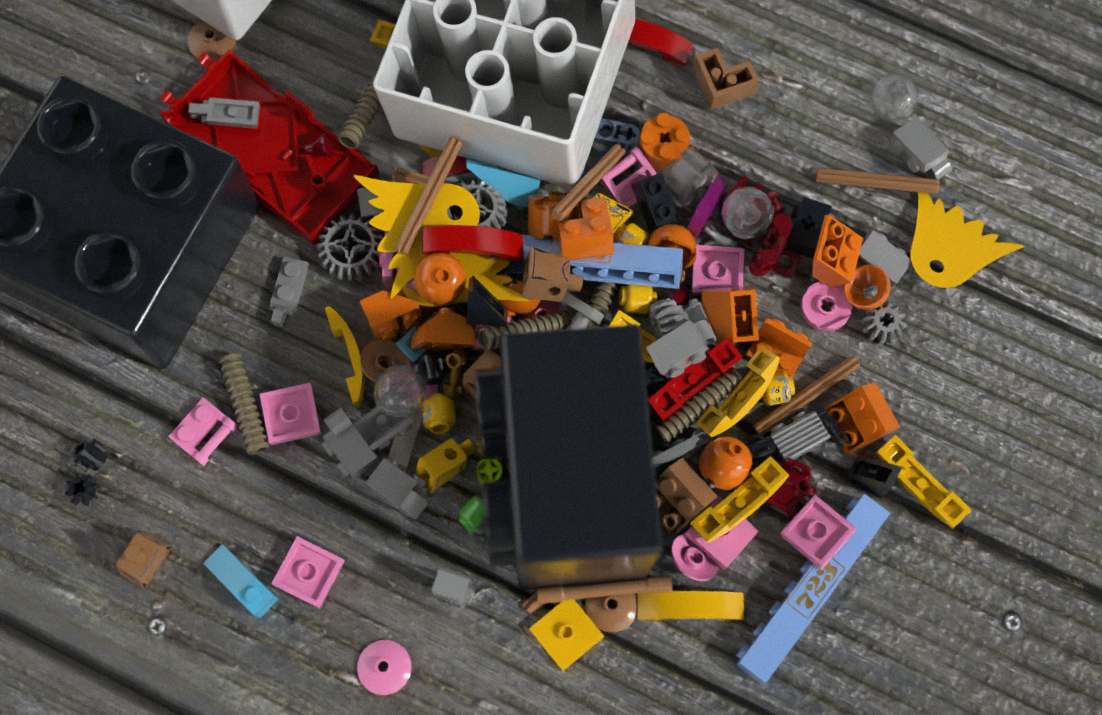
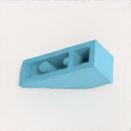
[465,158,541,211]
[203,544,279,618]

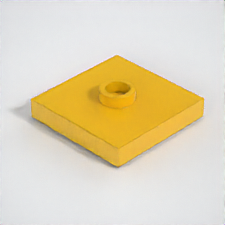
[529,599,604,671]

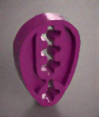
[687,174,730,238]

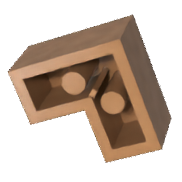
[692,48,759,110]

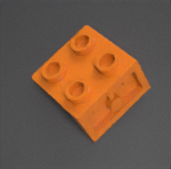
[745,318,812,377]

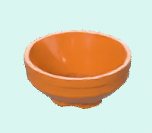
[843,264,891,310]

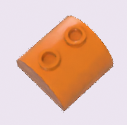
[411,308,475,351]

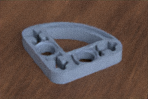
[580,118,640,183]

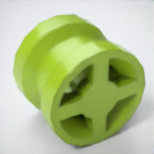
[476,459,503,485]

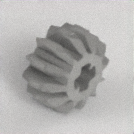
[648,298,685,339]
[862,301,906,345]

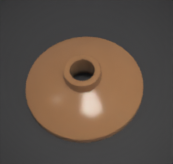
[187,20,236,62]
[360,340,410,386]
[585,594,637,633]

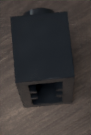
[631,172,680,231]
[786,197,832,259]

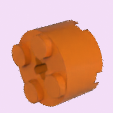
[639,113,690,172]
[527,192,579,240]

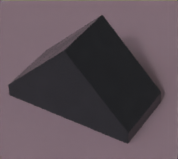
[466,276,508,327]
[846,455,901,498]

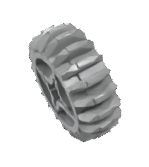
[447,179,507,229]
[317,214,384,282]

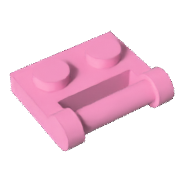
[599,147,657,208]
[168,398,238,466]

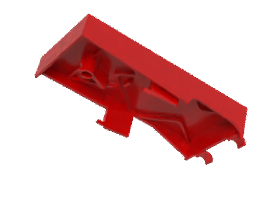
[160,49,380,246]

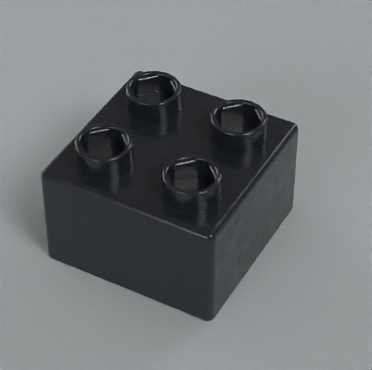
[0,76,260,369]
[475,324,662,590]

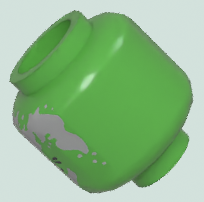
[458,495,485,535]

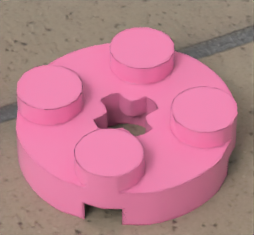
[800,281,852,332]

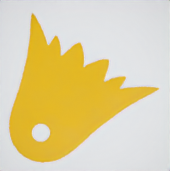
[354,175,480,299]
[911,192,1025,288]
[403,203,529,306]

